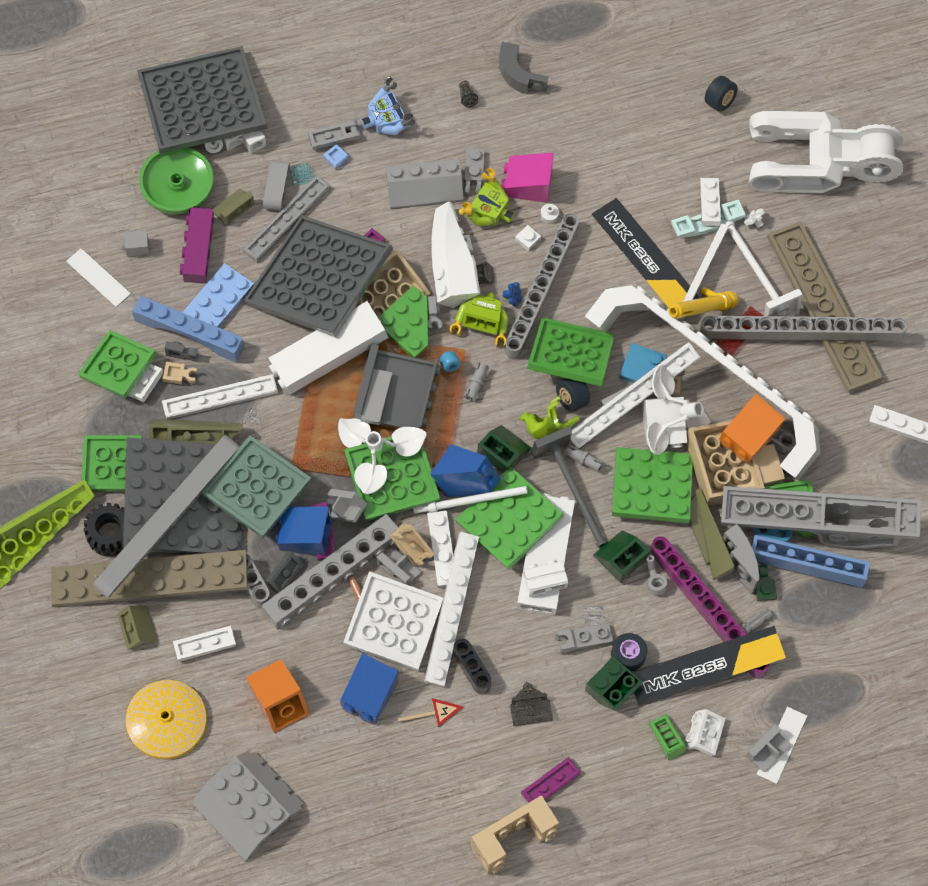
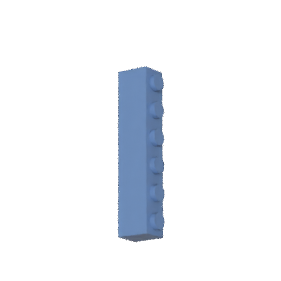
[751,535,870,588]

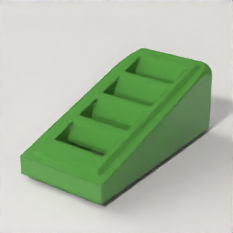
[649,714,686,760]

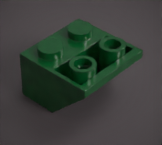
[477,425,531,473]
[593,530,650,583]
[585,656,643,711]

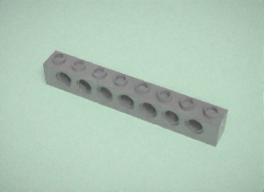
[262,514,398,629]

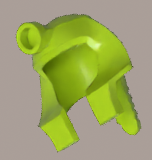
[518,395,579,440]

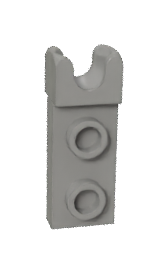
[555,623,613,654]

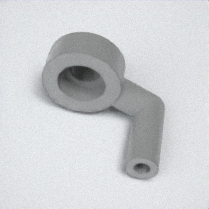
[647,555,668,595]

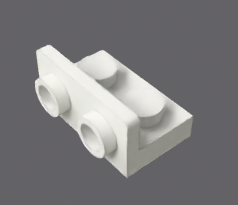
[686,709,726,756]

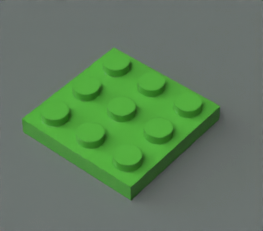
[78,330,157,399]
[81,435,142,492]

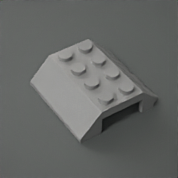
[191,751,304,862]

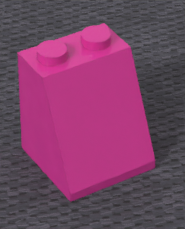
[501,153,554,203]

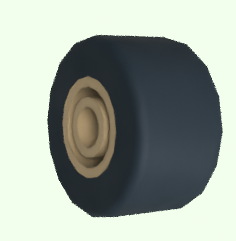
[704,76,738,111]
[556,378,590,411]

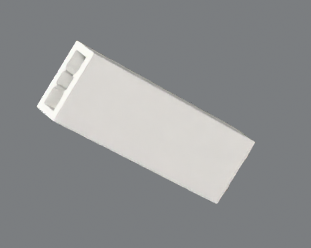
[269,301,388,394]
[517,493,575,615]

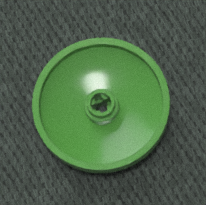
[139,147,214,214]

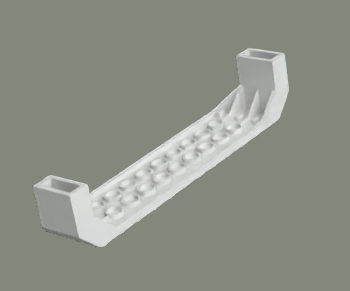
[585,285,820,480]

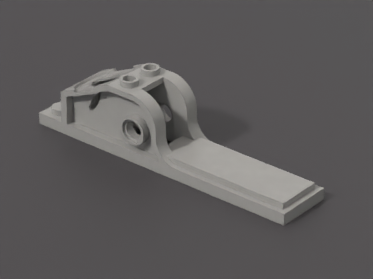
[721,486,921,549]

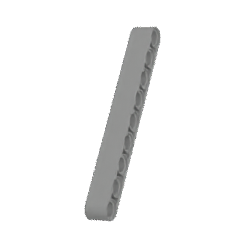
[505,213,579,359]

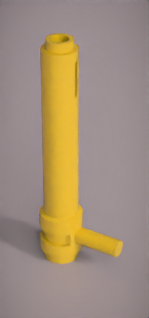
[668,287,739,319]

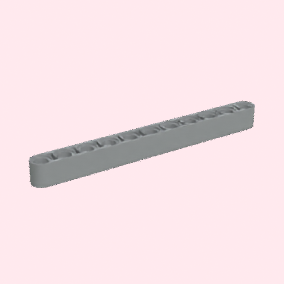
[700,316,908,341]
[92,435,240,598]

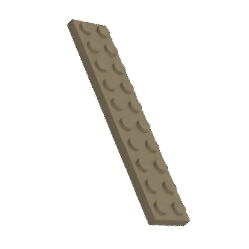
[767,222,883,393]
[51,550,248,607]

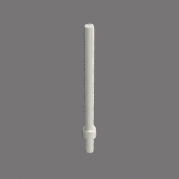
[413,486,528,514]

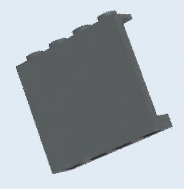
[353,344,441,429]

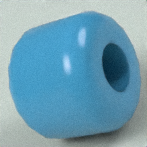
[439,351,461,372]

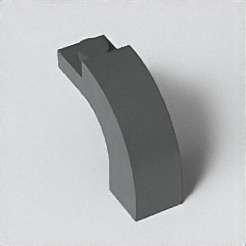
[499,42,549,94]

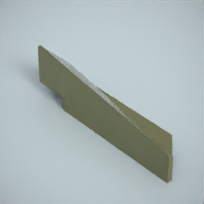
[149,419,243,445]
[689,488,734,580]

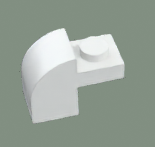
[223,130,266,154]

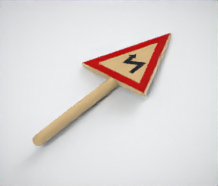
[398,698,464,727]

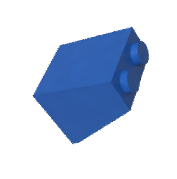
[430,444,501,497]
[275,506,333,556]
[340,653,398,723]

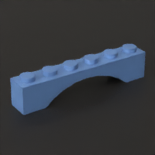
[132,296,244,363]

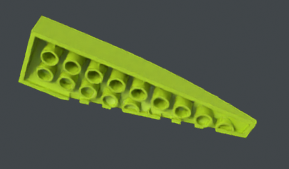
[0,479,94,589]

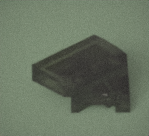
[510,681,553,726]

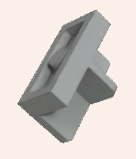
[328,489,367,522]
[377,547,420,585]
[746,724,791,772]

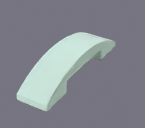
[671,199,746,238]

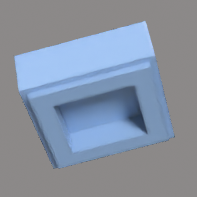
[323,144,349,169]

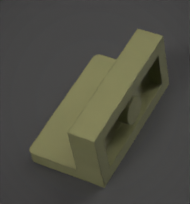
[213,189,254,226]
[117,605,157,650]

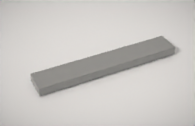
[243,175,330,263]

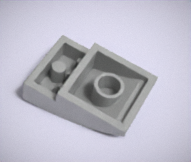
[723,524,759,595]

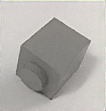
[121,230,149,257]

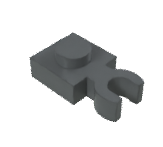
[164,341,199,361]

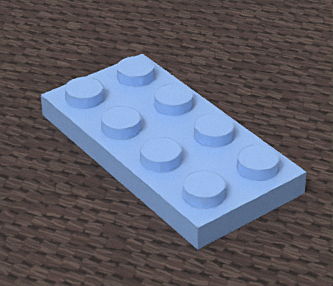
[182,263,254,328]

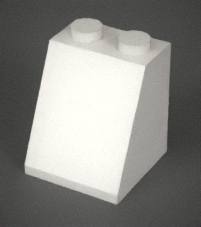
[641,397,687,448]

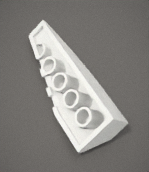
[432,201,480,308]

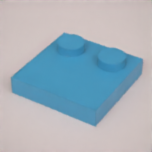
[619,343,667,383]

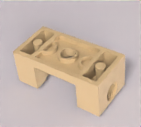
[470,795,559,874]

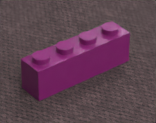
[180,207,214,284]

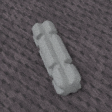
[740,608,773,634]

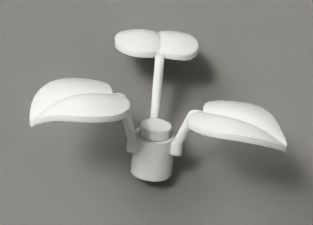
[646,364,712,455]
[338,418,427,495]

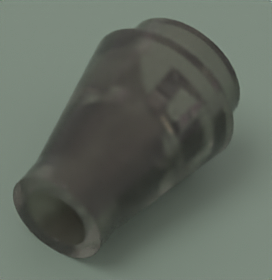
[459,80,478,108]

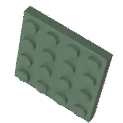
[201,435,311,538]

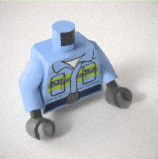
[361,77,415,135]

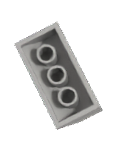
[386,159,463,209]

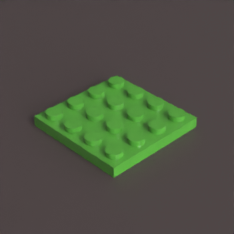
[527,317,615,386]
[344,436,440,522]
[612,447,693,523]
[455,467,564,570]

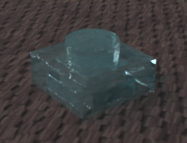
[291,163,312,185]

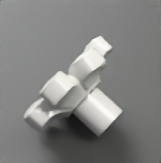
[744,208,765,228]

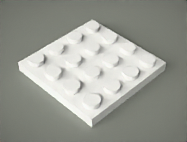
[343,571,443,671]

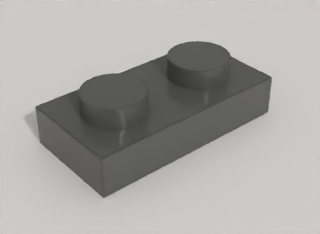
[265,551,304,594]

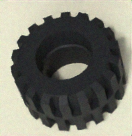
[83,503,124,557]

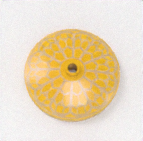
[126,680,207,760]

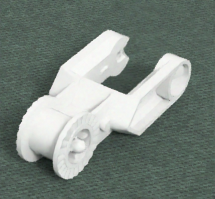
[749,111,903,193]

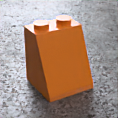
[719,394,786,464]
[246,659,310,733]

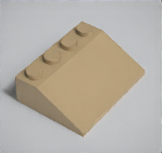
[355,249,431,317]
[686,421,765,506]

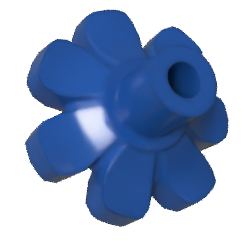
[503,282,522,306]

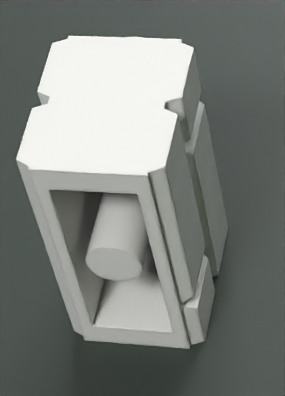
[523,560,568,597]

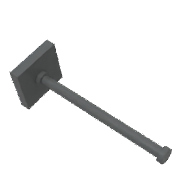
[531,426,607,548]

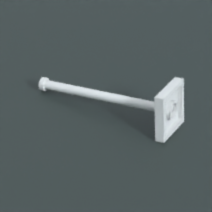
[726,221,802,328]

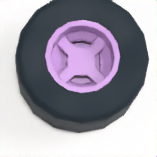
[611,633,648,671]

